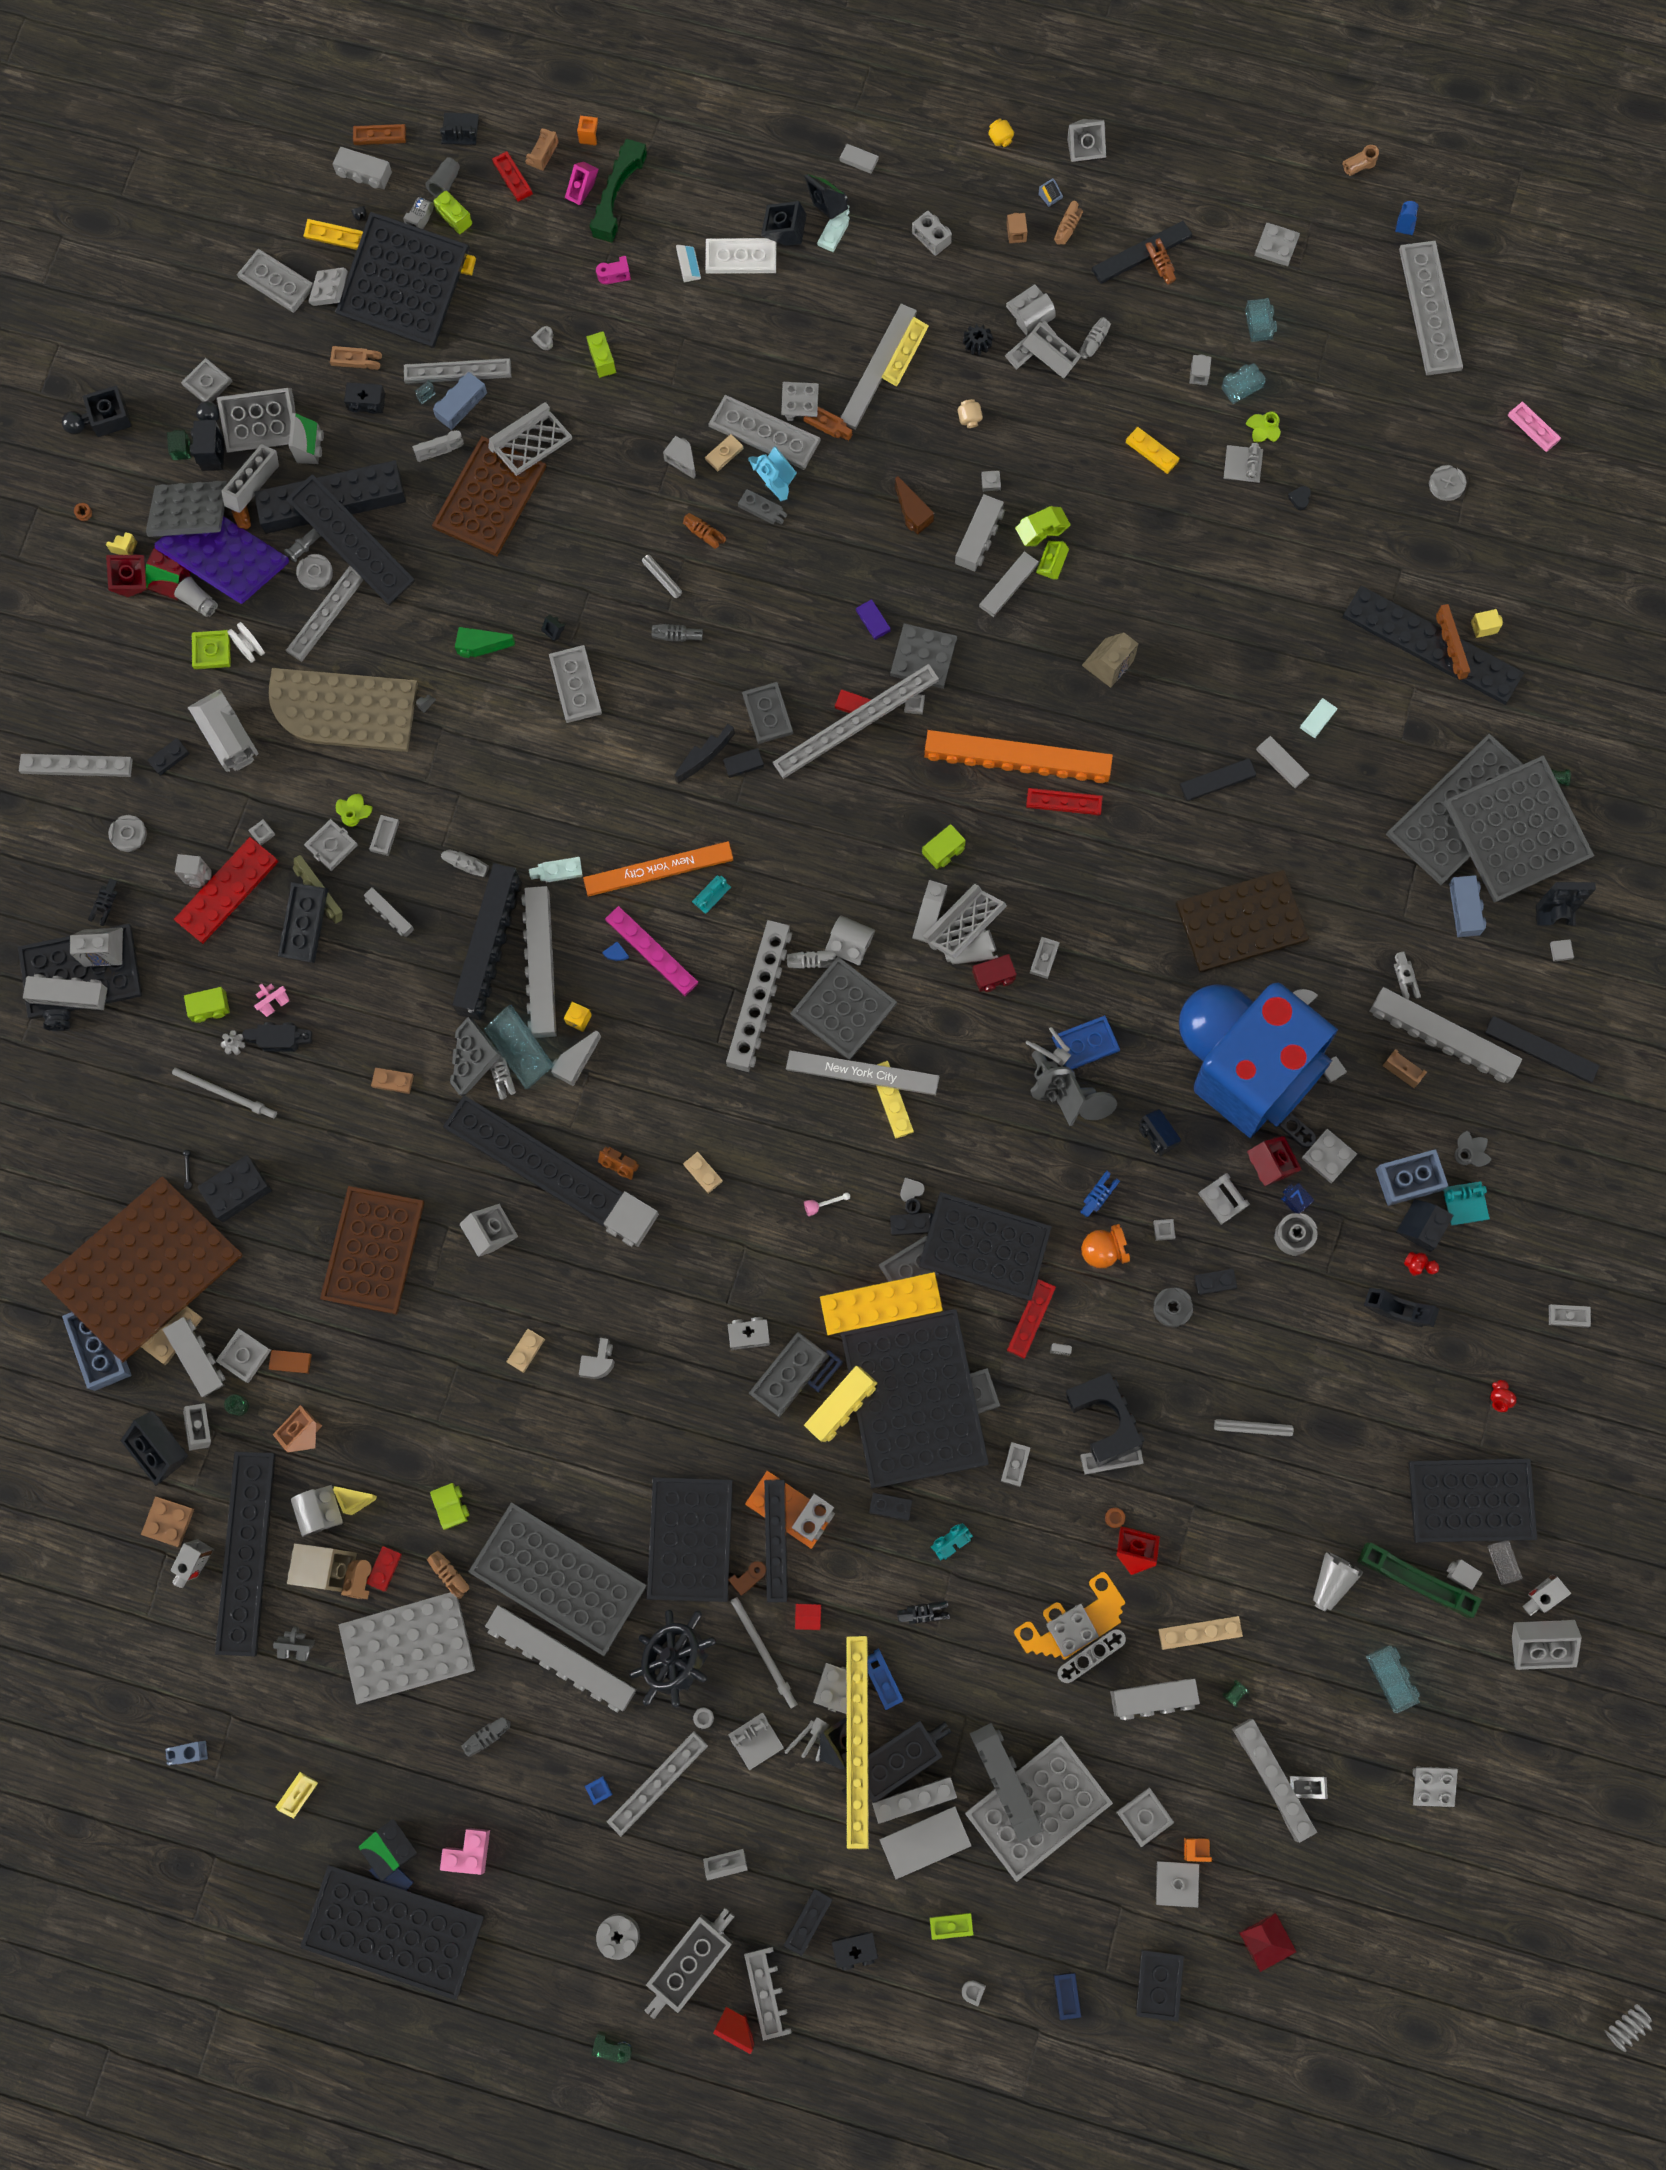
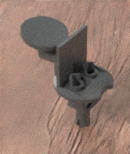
[1030,1050,1117,1126]

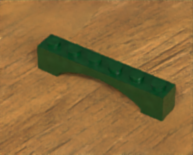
[590,139,647,243]
[1357,1543,1482,1618]

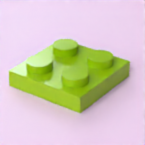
[192,630,231,669]

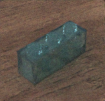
[1366,1645,1420,1713]

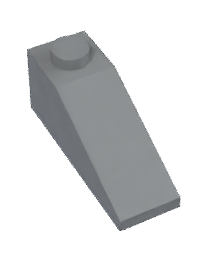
[912,880,947,943]
[551,1031,601,1086]

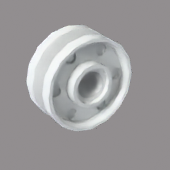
[227,622,265,663]

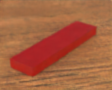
[1026,788,1103,815]
[1007,1279,1056,1359]

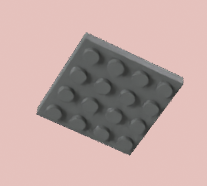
[146,481,227,537]
[790,957,897,1060]

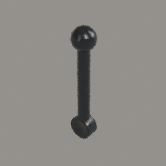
[183,1149,193,1189]

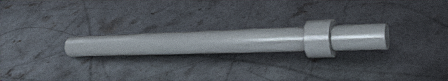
[172,1068,277,1119]
[731,1597,798,1708]

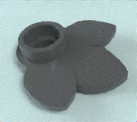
[1454,1131,1491,1167]

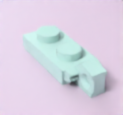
[817,206,850,252]
[529,857,583,883]

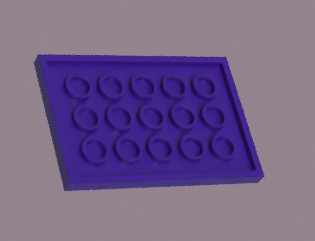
[155,516,289,604]

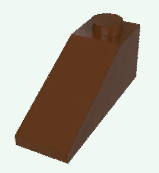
[895,476,934,535]

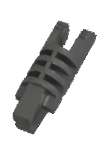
[461,1717,511,1757]

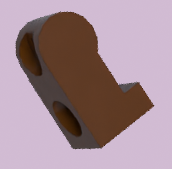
[729,1561,766,1596]

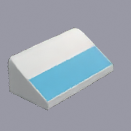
[676,245,701,282]

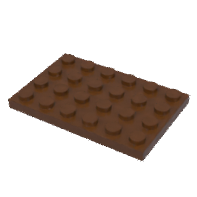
[432,436,546,557]
[320,1186,425,1315]

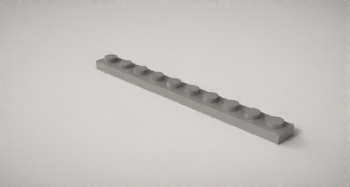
[773,664,939,779]

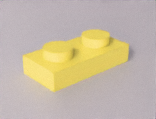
[276,1772,318,1818]

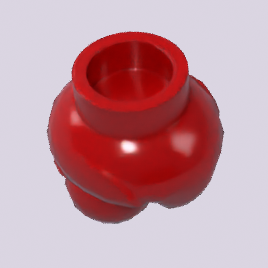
[1404,1252,1439,1276]
[1491,1380,1517,1412]

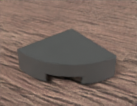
[416,694,436,713]

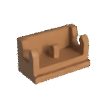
[525,128,558,171]
[1383,1049,1427,1088]

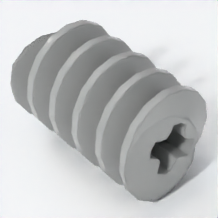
[1605,2004,1652,2052]

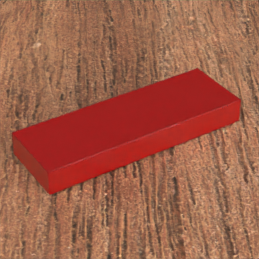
[492,151,533,202]

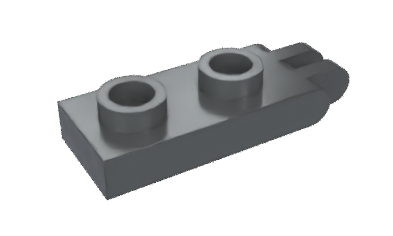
[738,489,787,524]

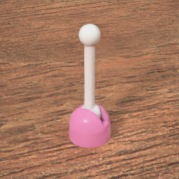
[804,1193,850,1216]

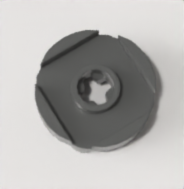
[1153,1288,1193,1328]

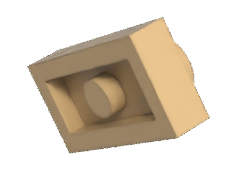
[683,1152,723,1194]
[507,1329,545,1373]

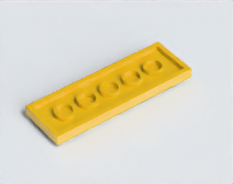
[820,1272,943,1336]

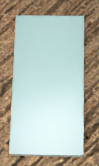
[1300,698,1338,738]

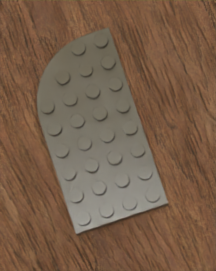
[269,668,418,752]

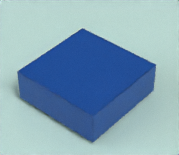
[585,1776,613,1805]

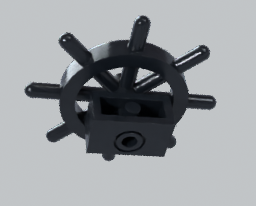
[629,1610,716,1708]

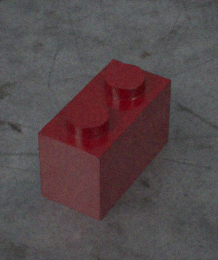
[972,954,1017,992]

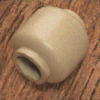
[958,399,983,428]

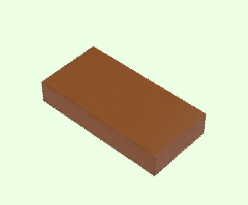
[269,1350,312,1374]

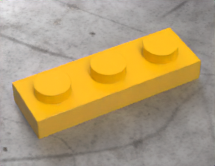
[1125,427,1180,474]

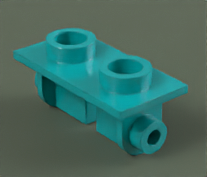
[692,875,731,914]
[931,1523,973,1560]

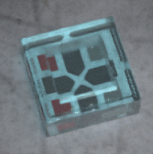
[415,380,436,404]

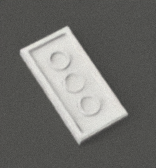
[705,238,776,273]

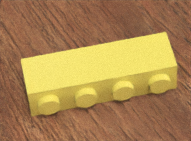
[804,1366,877,1442]

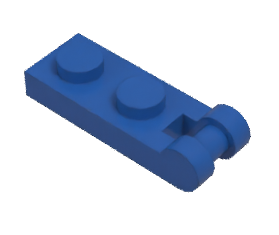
[868,1648,904,1710]

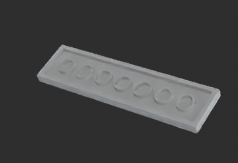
[1399,241,1463,375]

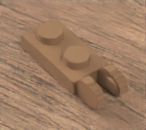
[330,346,382,370]

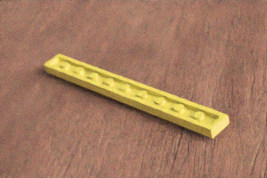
[847,1636,869,1849]

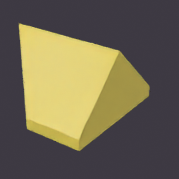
[333,1486,377,1515]

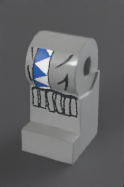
[403,197,434,229]

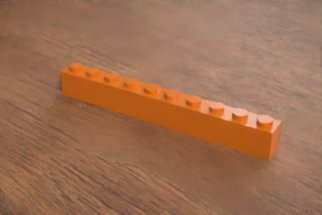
[924,730,1113,783]

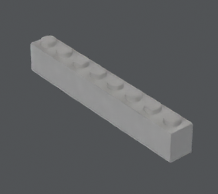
[522,886,557,1038]
[1370,987,1522,1083]
[485,1605,637,1712]

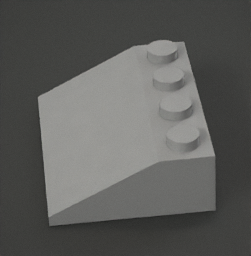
[217,388,296,452]

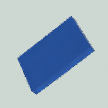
[1052,1016,1120,1070]

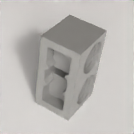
[912,211,952,256]
[792,1494,835,1542]

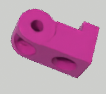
[596,256,631,284]

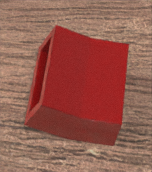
[795,1604,821,1630]

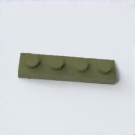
[293,855,342,924]

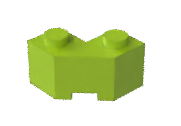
[1015,506,1071,546]

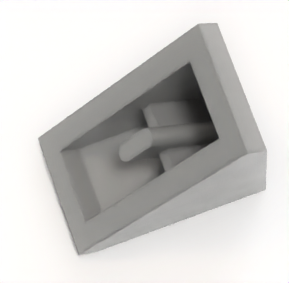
[1290,1776,1328,1799]

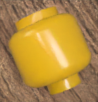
[988,119,1014,147]

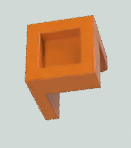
[577,115,598,145]
[1184,1838,1212,1862]

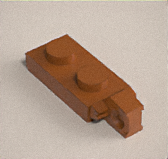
[804,407,853,441]

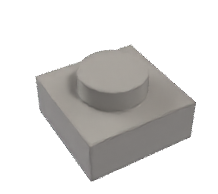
[981,471,1001,492]

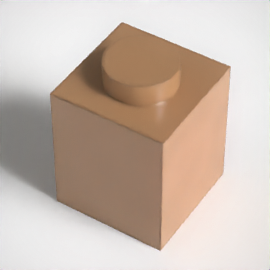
[1007,213,1027,243]

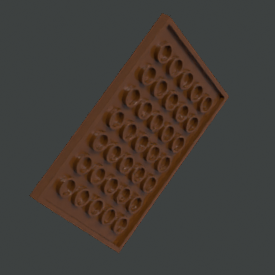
[41,1176,242,1363]

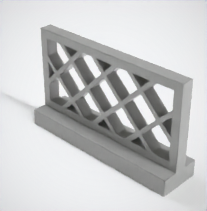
[488,402,572,476]
[923,884,1007,959]

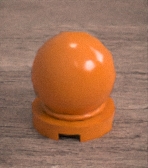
[1081,1224,1130,1268]

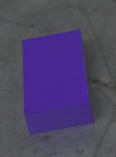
[856,599,890,640]

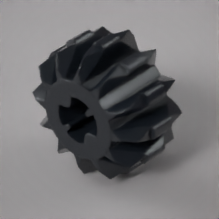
[963,323,993,356]

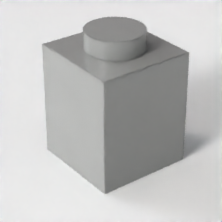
[1189,354,1211,385]
[1447,1560,1482,1591]

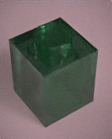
[167,430,191,460]

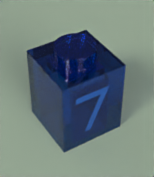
[1281,1183,1314,1214]

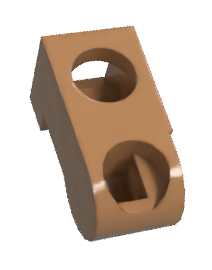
[341,1560,371,1599]

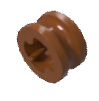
[74,503,92,521]

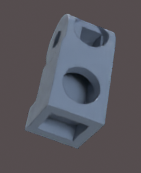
[165,1741,208,1766]

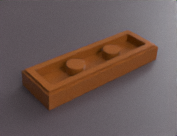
[353,124,406,145]

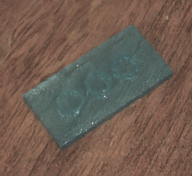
[484,1005,554,1089]

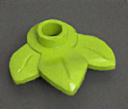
[1246,412,1281,442]
[336,794,373,827]

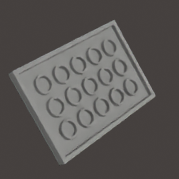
[338,1592,476,1704]
[965,1736,1113,1882]

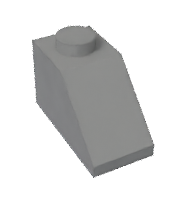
[663,436,696,479]

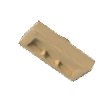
[705,434,744,472]

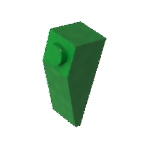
[455,627,515,658]

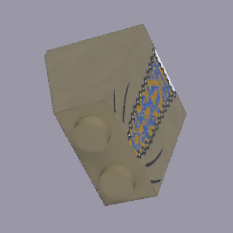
[1082,633,1138,688]

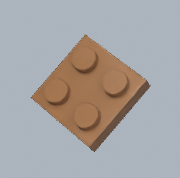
[141,1496,194,1547]

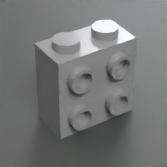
[604,1191,659,1247]

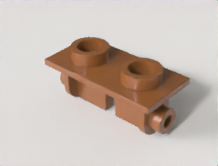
[598,1147,639,1180]

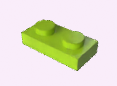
[930,1913,973,1940]

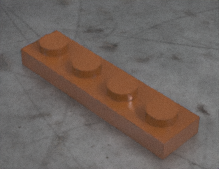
[1436,604,1470,680]

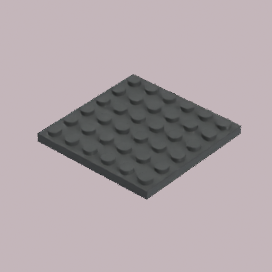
[1444,755,1594,903]

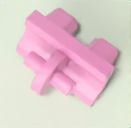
[254,983,290,1017]

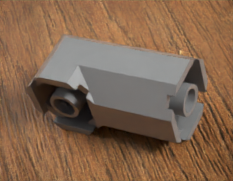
[188,689,259,772]

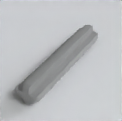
[642,555,682,598]

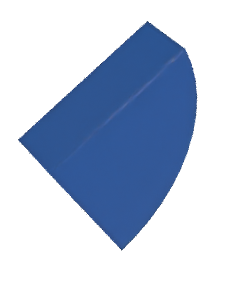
[602,942,629,961]

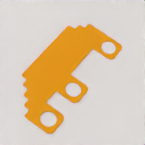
[1014,1572,1125,1660]

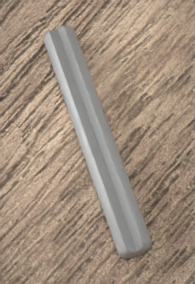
[1214,1419,1294,1436]

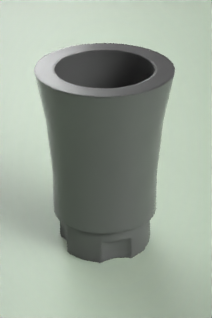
[425,157,460,197]

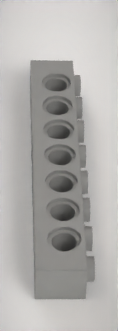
[726,920,792,1072]

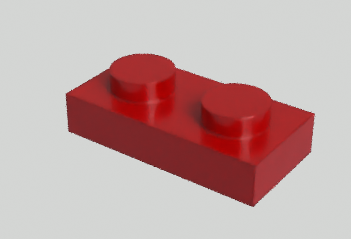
[366,1546,402,1592]

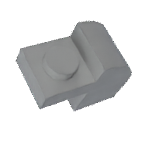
[579,1338,615,1379]

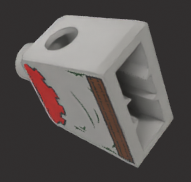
[171,1539,214,1588]
[1522,1574,1571,1616]

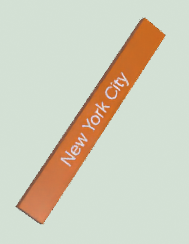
[583,841,733,897]

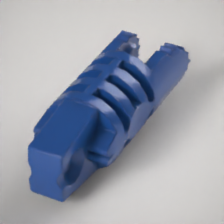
[1080,1171,1120,1217]

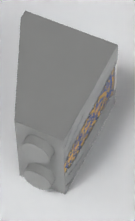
[70,928,123,967]

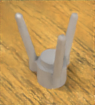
[1026,1027,1071,1067]
[784,1718,830,1762]

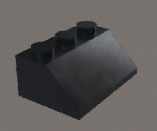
[120,1410,188,1486]

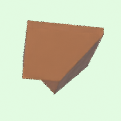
[273,1405,322,1452]

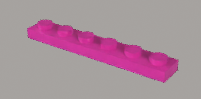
[605,906,698,996]

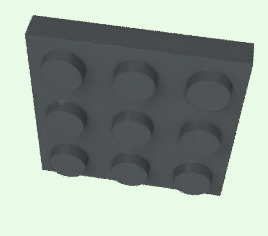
[890,624,957,689]

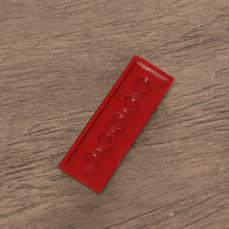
[174,837,279,944]

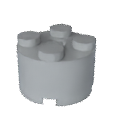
[1274,1213,1317,1256]
[596,1913,640,1960]

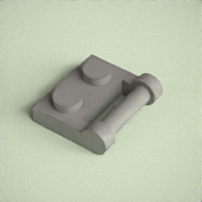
[1198,1173,1250,1225]

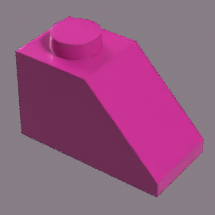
[565,162,599,205]

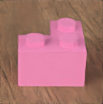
[440,1828,490,1875]

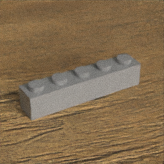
[364,888,414,937]

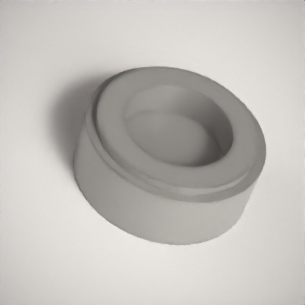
[693,1708,714,1729]

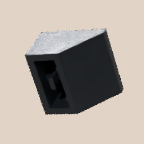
[1138,1109,1182,1157]

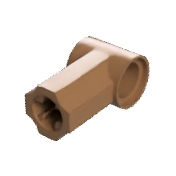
[1343,145,1379,176]

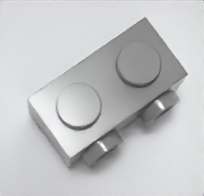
[175,854,212,888]

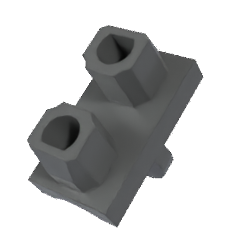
[273,1626,315,1661]

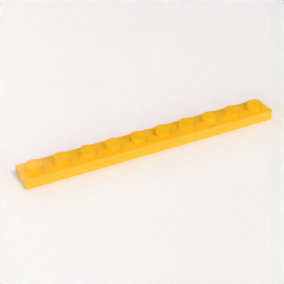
[304,219,476,276]

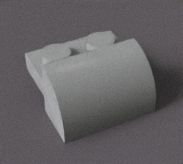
[1006,284,1056,336]
[825,915,875,965]
[291,1485,343,1537]

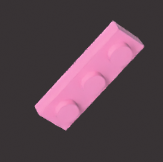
[1508,402,1561,452]

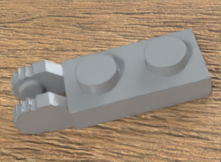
[412,430,464,462]

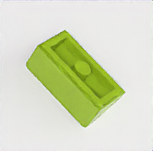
[1036,541,1069,579]

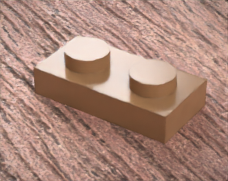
[371,1068,414,1094]

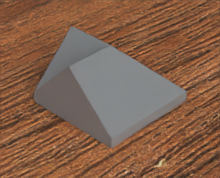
[1067,119,1106,162]

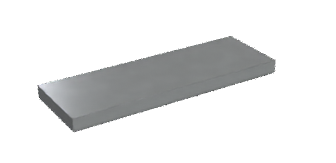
[709,395,821,470]

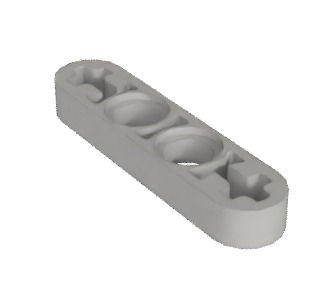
[1057,1630,1126,1683]

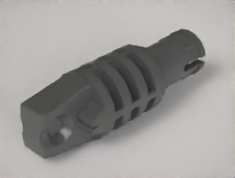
[652,624,703,642]

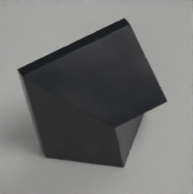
[820,1717,869,1770]

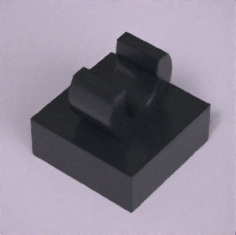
[541,615,565,641]

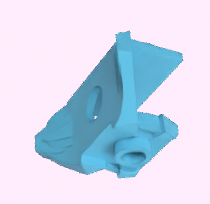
[749,446,797,501]

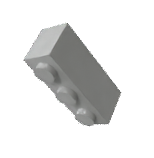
[333,147,392,189]
[1022,322,1081,378]

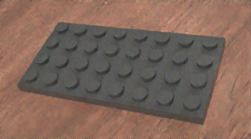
[1386,734,1523,885]
[469,1502,647,1656]

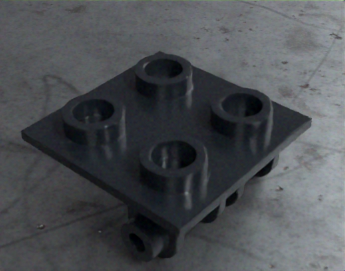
[440,112,479,145]

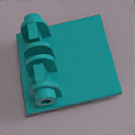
[1443,1182,1490,1226]

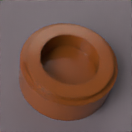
[1105,1508,1125,1528]

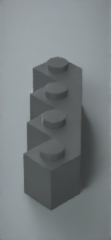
[969,1723,1043,1842]

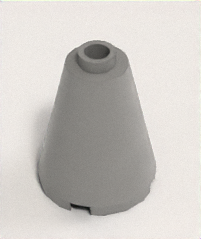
[944,929,999,965]
[1313,1552,1363,1612]

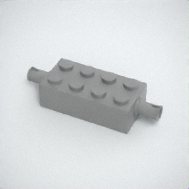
[645,1908,735,2019]

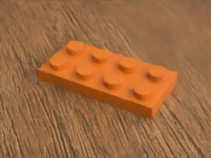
[745,1471,828,1549]

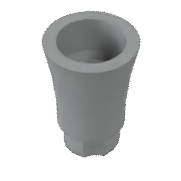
[174,577,218,617]

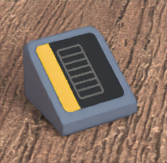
[1039,178,1063,207]

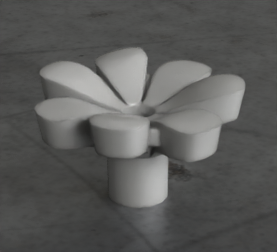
[220,1031,245,1055]

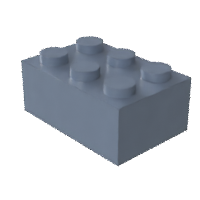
[1375,1149,1448,1206]

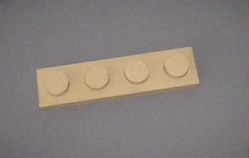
[1158,1616,1243,1650]

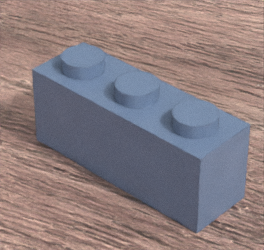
[433,372,487,430]
[1449,875,1486,937]

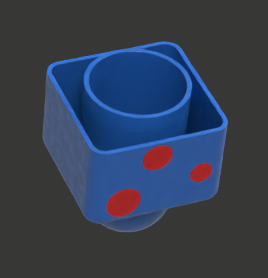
[1179,983,1338,1139]

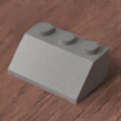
[1512,1620,1582,1670]

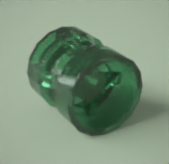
[224,1394,249,1416]

